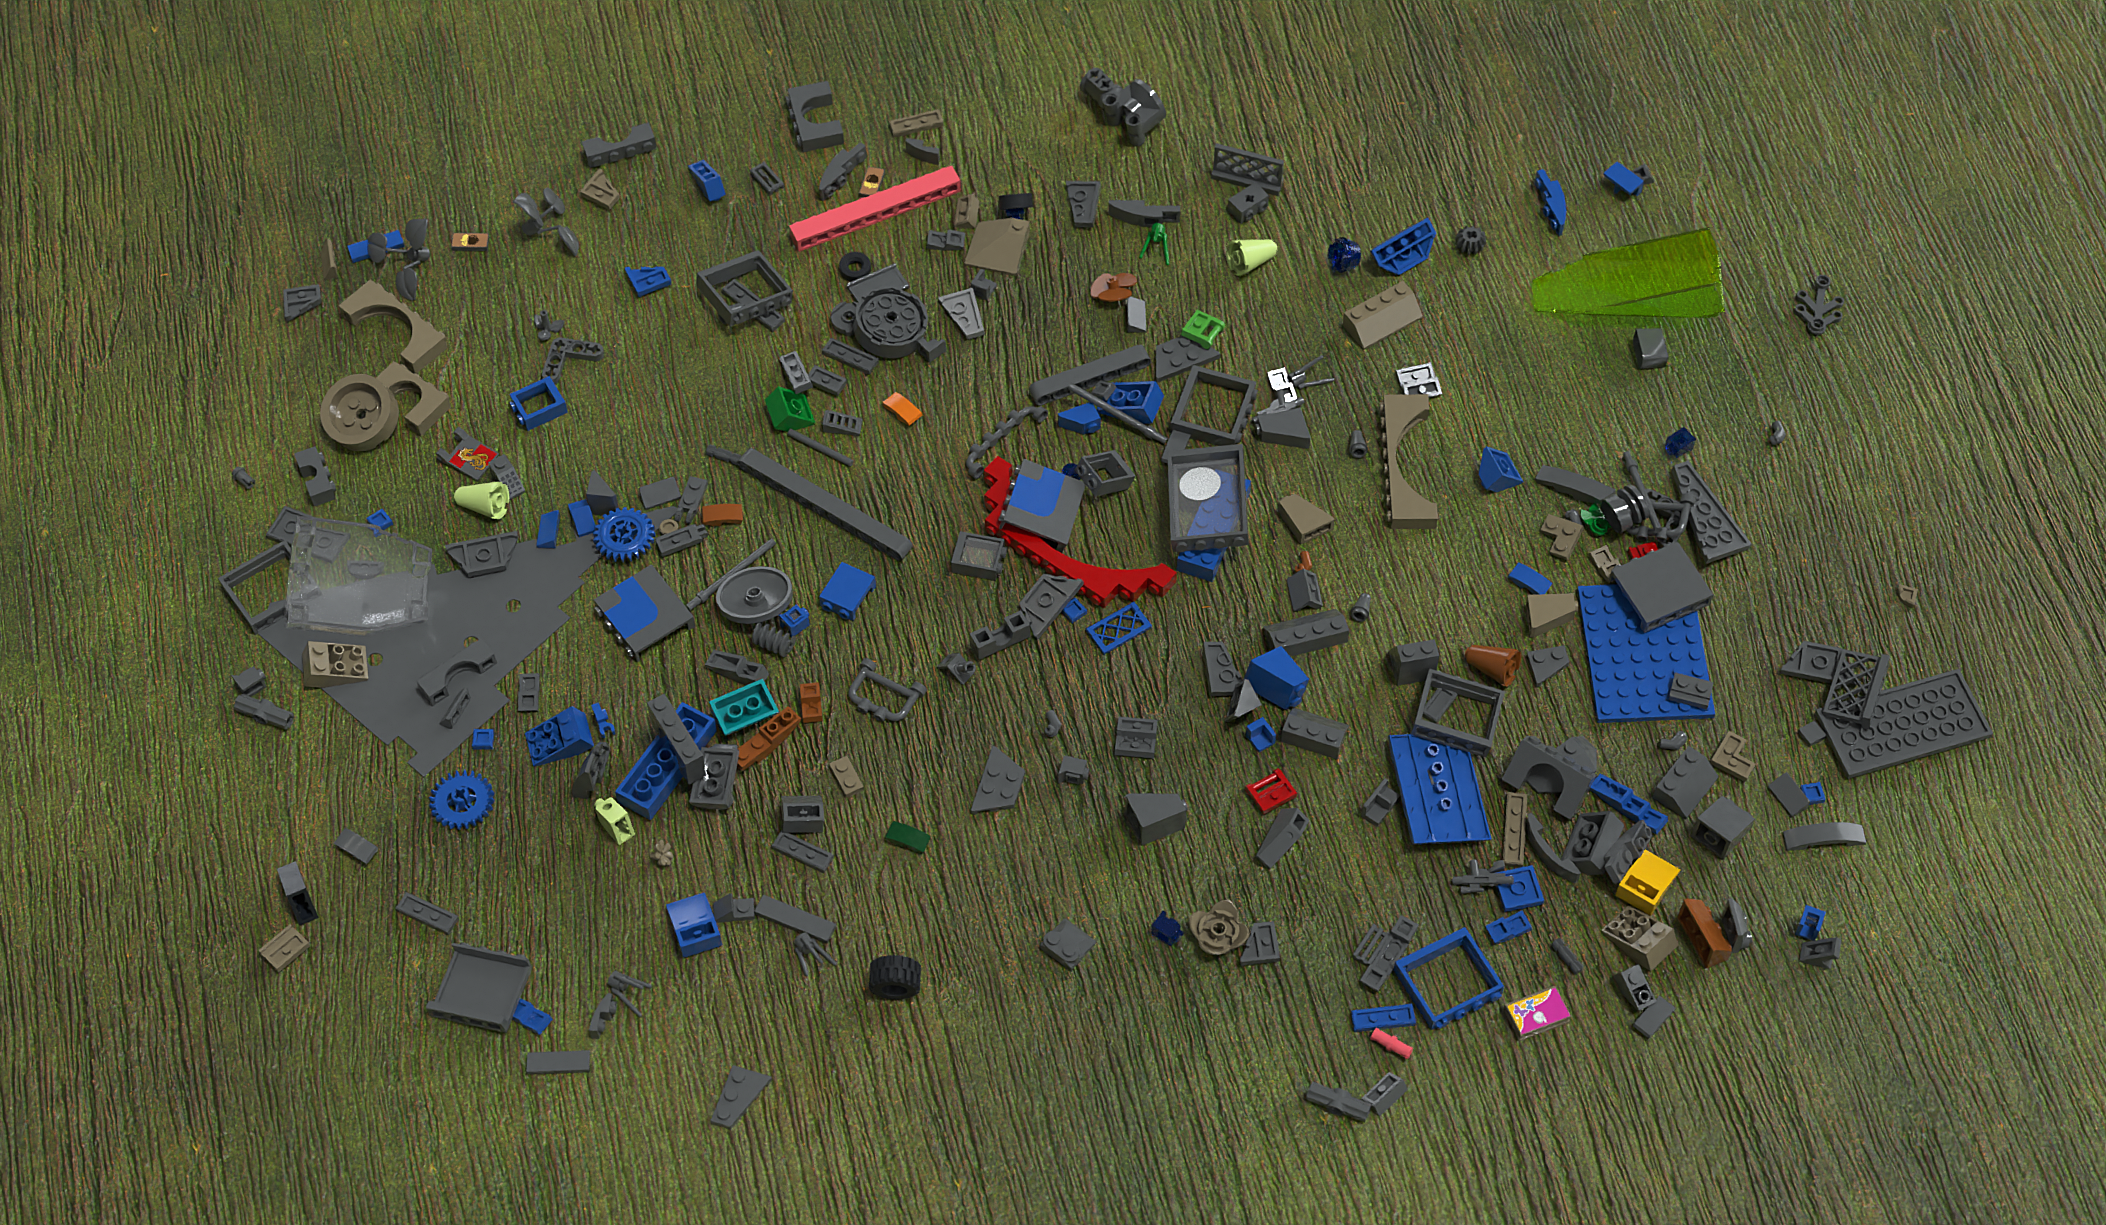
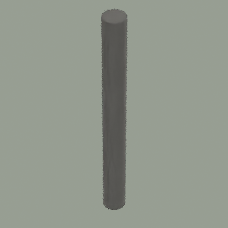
[787,429,854,467]

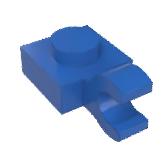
[591,702,615,739]

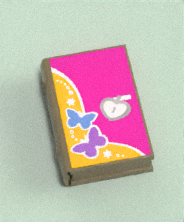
[1503,986,1572,1041]

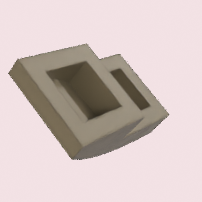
[1588,545,1620,584]

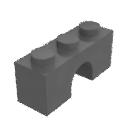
[294,446,337,507]
[970,610,1030,660]

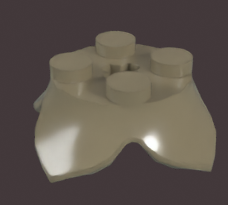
[1189,899,1249,955]

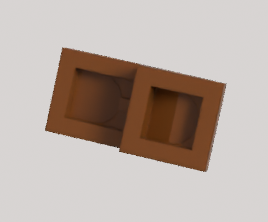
[701,504,743,526]
[800,682,823,723]

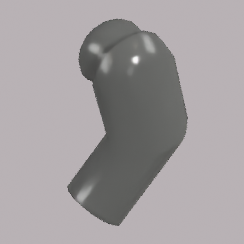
[1565,509,1582,525]
[1044,710,1061,737]
[1660,731,1687,750]

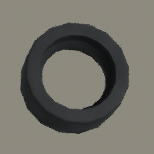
[998,193,1033,210]

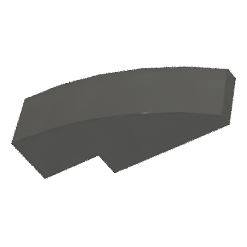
[705,650,769,685]

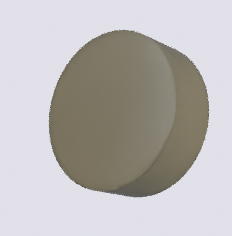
[659,519,679,535]

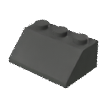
[1281,708,1349,759]
[1653,746,1719,819]
[1561,811,1624,875]

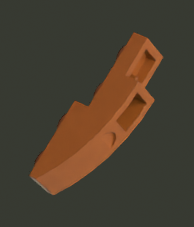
[737,706,801,771]

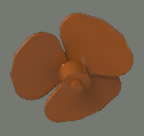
[1091,273,1137,302]

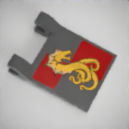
[436,427,499,482]

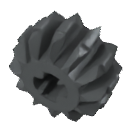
[1455,225,1486,255]

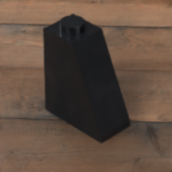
[277,861,319,926]

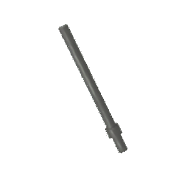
[1068,383,1168,444]
[1623,451,1662,533]
[685,538,776,611]

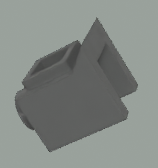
[231,666,267,697]
[1058,755,1090,784]

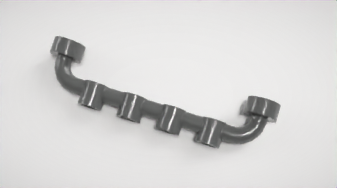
[966,406,1048,479]

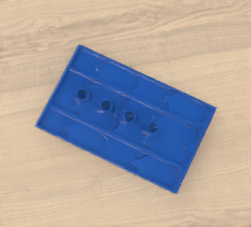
[1388,734,1492,845]

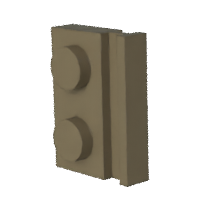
[258,924,310,973]

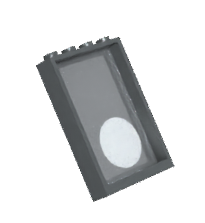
[1168,444,1249,552]

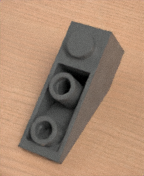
[1256,808,1309,869]

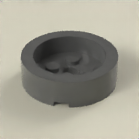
[853,286,928,358]

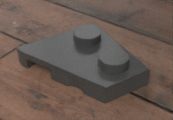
[1526,645,1570,687]
[1240,921,1280,965]

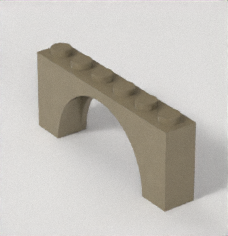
[338,279,448,373]

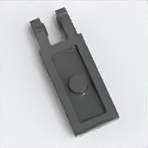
[675,476,708,524]

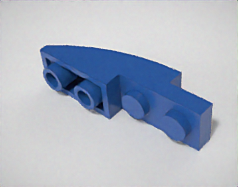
[1534,169,1566,236]

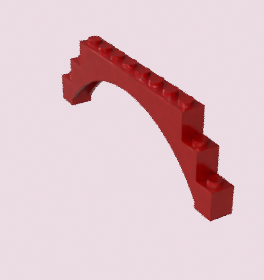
[984,455,1177,609]

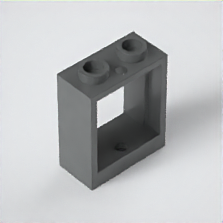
[1075,450,1135,496]

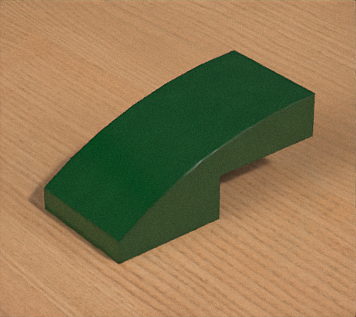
[884,821,931,855]

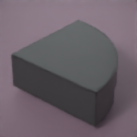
[1485,860,1505,873]

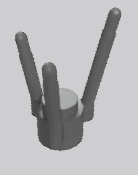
[1287,355,1335,389]
[794,933,837,976]
[608,971,652,1017]

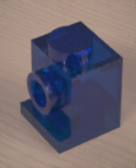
[1665,427,1696,458]
[1151,910,1184,946]

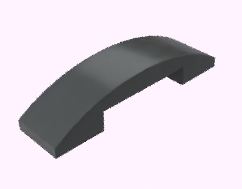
[1526,813,1581,883]
[1783,822,1866,851]
[1360,915,1419,992]

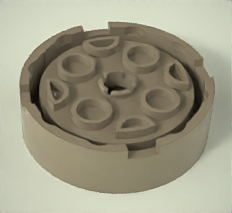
[320,374,399,451]

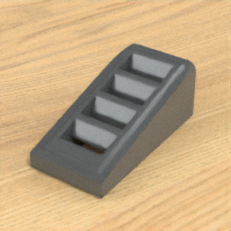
[823,410,863,436]

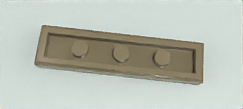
[1503,792,1528,868]

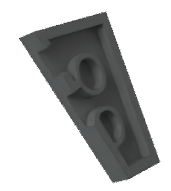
[1066,181,1101,227]
[1202,642,1242,696]
[711,1065,772,1130]

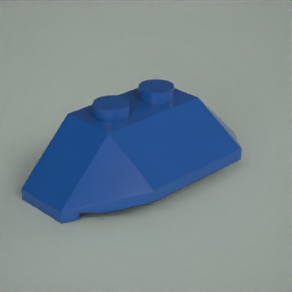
[1370,218,1436,275]

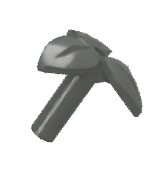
[534,310,564,340]

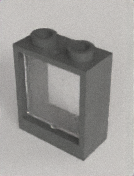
[951,531,1007,581]

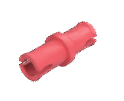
[1371,1028,1413,1059]

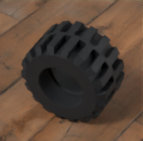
[869,955,921,1000]

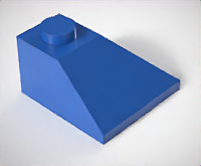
[1478,446,1523,492]

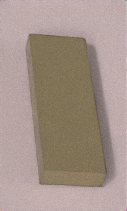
[889,109,944,138]

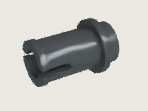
[232,466,256,489]

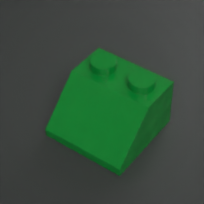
[764,386,815,432]

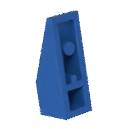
[688,160,726,201]

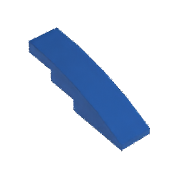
[1590,774,1668,835]

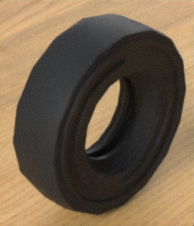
[839,252,871,282]

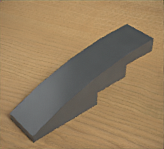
[1535,465,1615,504]

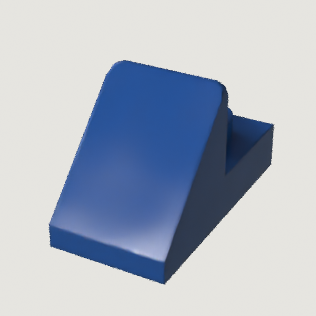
[568,499,595,537]

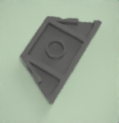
[1156,336,1220,383]
[445,531,519,577]
[1019,574,1084,639]
[1780,641,1856,688]
[971,746,1025,815]

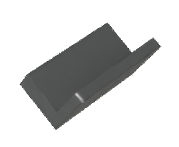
[1287,568,1323,611]

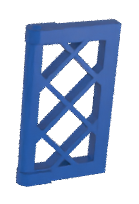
[1085,601,1152,655]

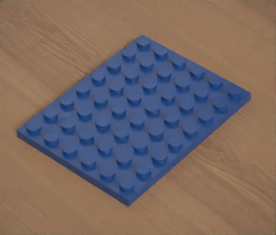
[1577,584,1715,723]

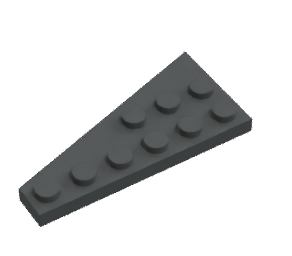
[1671,461,1752,564]

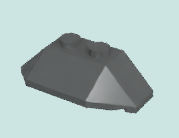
[1526,736,1597,794]

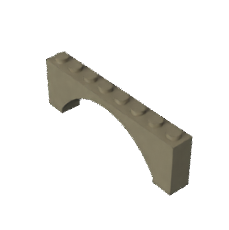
[1379,394,1438,529]

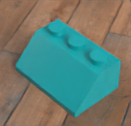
[709,679,779,736]

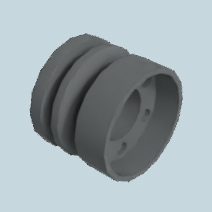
[1600,484,1650,534]

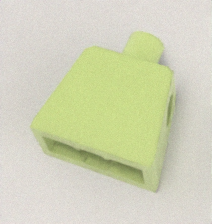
[594,797,635,845]

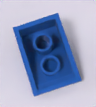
[1096,381,1164,424]

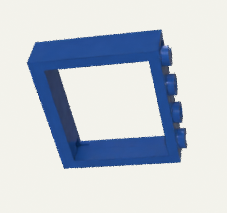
[1393,927,1504,1030]

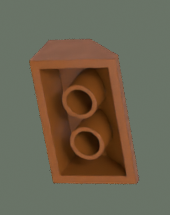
[1677,898,1732,969]

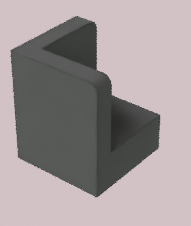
[971,269,997,301]
[917,337,946,363]

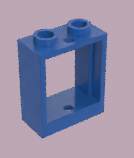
[509,376,568,431]

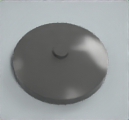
[716,566,793,624]

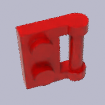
[1244,768,1297,815]

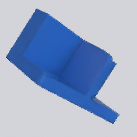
[1604,162,1644,196]

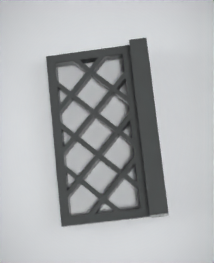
[1211,143,1284,196]
[1823,649,1890,729]

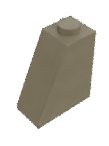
[1278,494,1335,544]
[1525,593,1578,638]

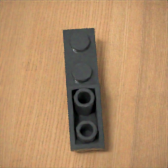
[819,142,867,201]
[1109,200,1180,228]
[1604,819,1653,883]

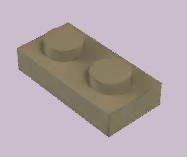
[829,756,864,798]

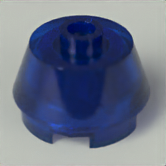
[1328,237,1361,273]

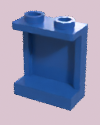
[819,562,876,621]

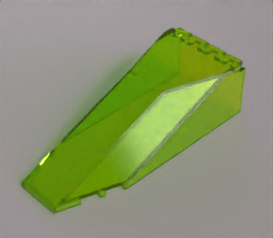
[1532,227,1725,318]

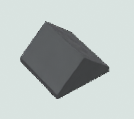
[586,470,619,516]
[1225,679,1262,723]

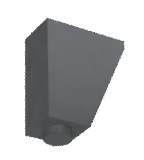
[1255,408,1311,449]

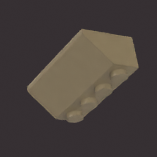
[1343,281,1423,350]

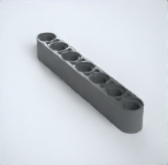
[1029,345,1151,406]

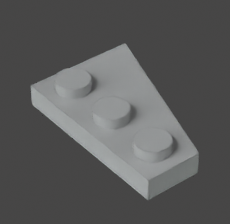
[938,288,985,339]

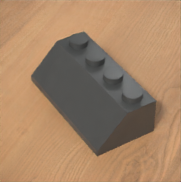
[1263,609,1349,657]

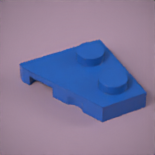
[624,267,672,297]

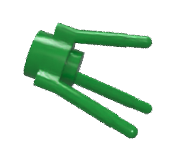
[1139,223,1169,265]

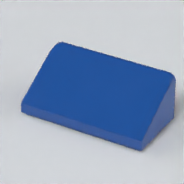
[536,510,560,548]

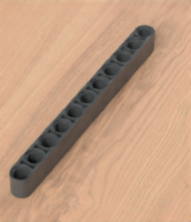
[737,448,913,561]

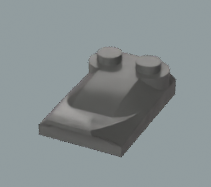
[689,744,739,810]

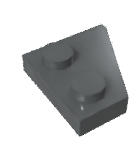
[283,284,322,321]

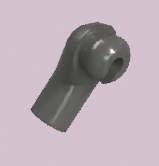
[1769,420,1786,445]

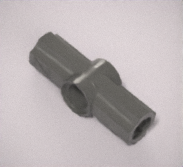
[234,694,294,730]
[1306,1082,1372,1122]

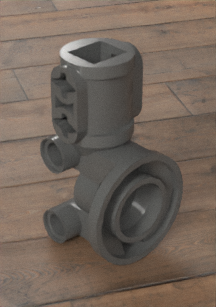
[1080,68,1166,146]

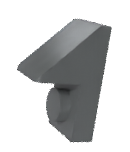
[713,893,755,923]
[1800,937,1841,969]

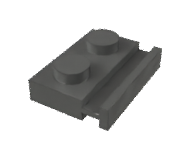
[1668,673,1714,710]

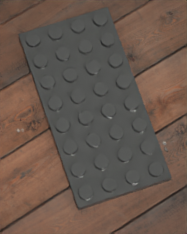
[1815,669,1993,779]

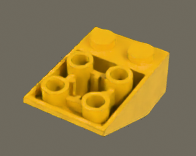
[1615,850,1680,916]

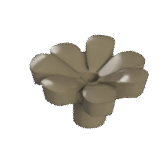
[650,840,673,866]

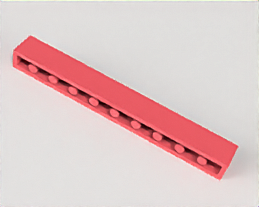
[789,165,961,252]

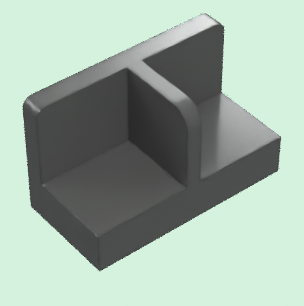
[1361,778,1401,827]

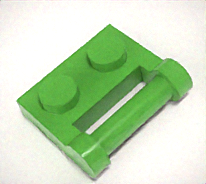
[1181,310,1225,349]

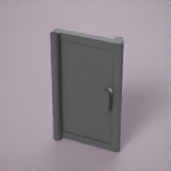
[846,263,909,303]

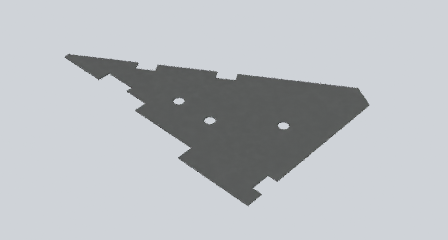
[258,506,677,777]

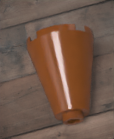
[1465,645,1521,687]

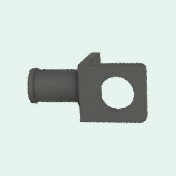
[937,653,976,684]

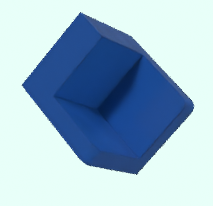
[1246,717,1276,752]

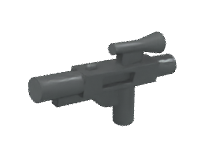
[1251,389,1304,425]
[1452,860,1514,894]

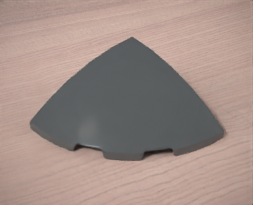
[572,742,611,799]

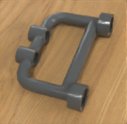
[1626,494,1696,542]
[848,658,927,722]

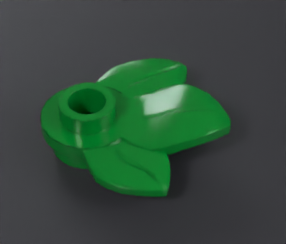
[1580,503,1611,536]

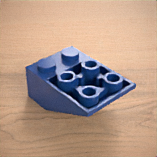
[525,706,594,767]
[666,892,722,958]

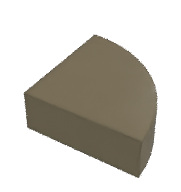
[1897,584,1918,608]

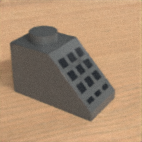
[488,454,525,501]

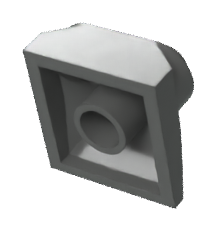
[1721,899,1752,953]
[1039,918,1097,971]

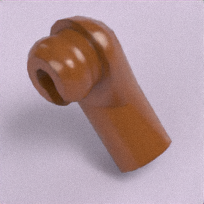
[1294,551,1312,573]

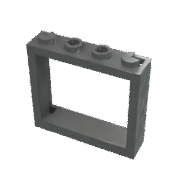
[696,250,793,327]
[1171,365,1258,446]
[218,540,322,635]
[1411,669,1505,757]

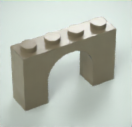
[376,361,451,436]

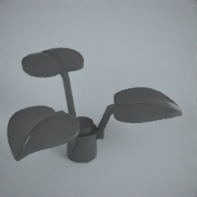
[513,187,579,257]
[367,219,430,300]

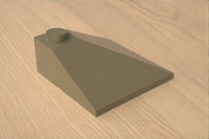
[964,218,1030,276]

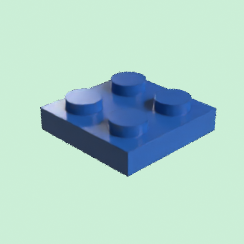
[1496,865,1544,912]

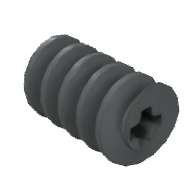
[752,622,796,657]

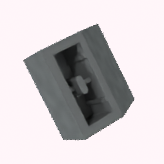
[781,795,824,833]

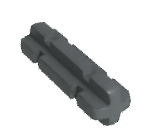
[706,444,741,465]
[1552,938,1584,974]

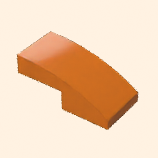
[882,392,922,426]

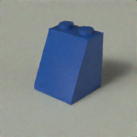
[1244,646,1309,709]

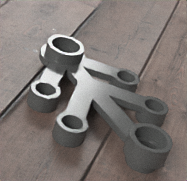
[1794,275,1844,335]

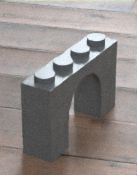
[785,81,844,152]
[647,693,706,785]
[1502,735,1597,820]

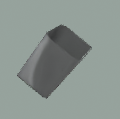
[1633,328,1668,369]

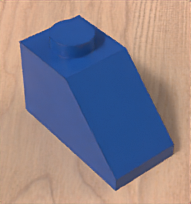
[1058,402,1101,435]

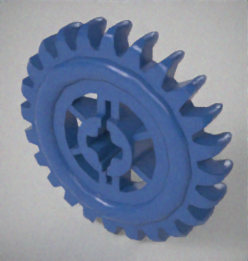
[593,507,655,563]
[429,769,495,830]

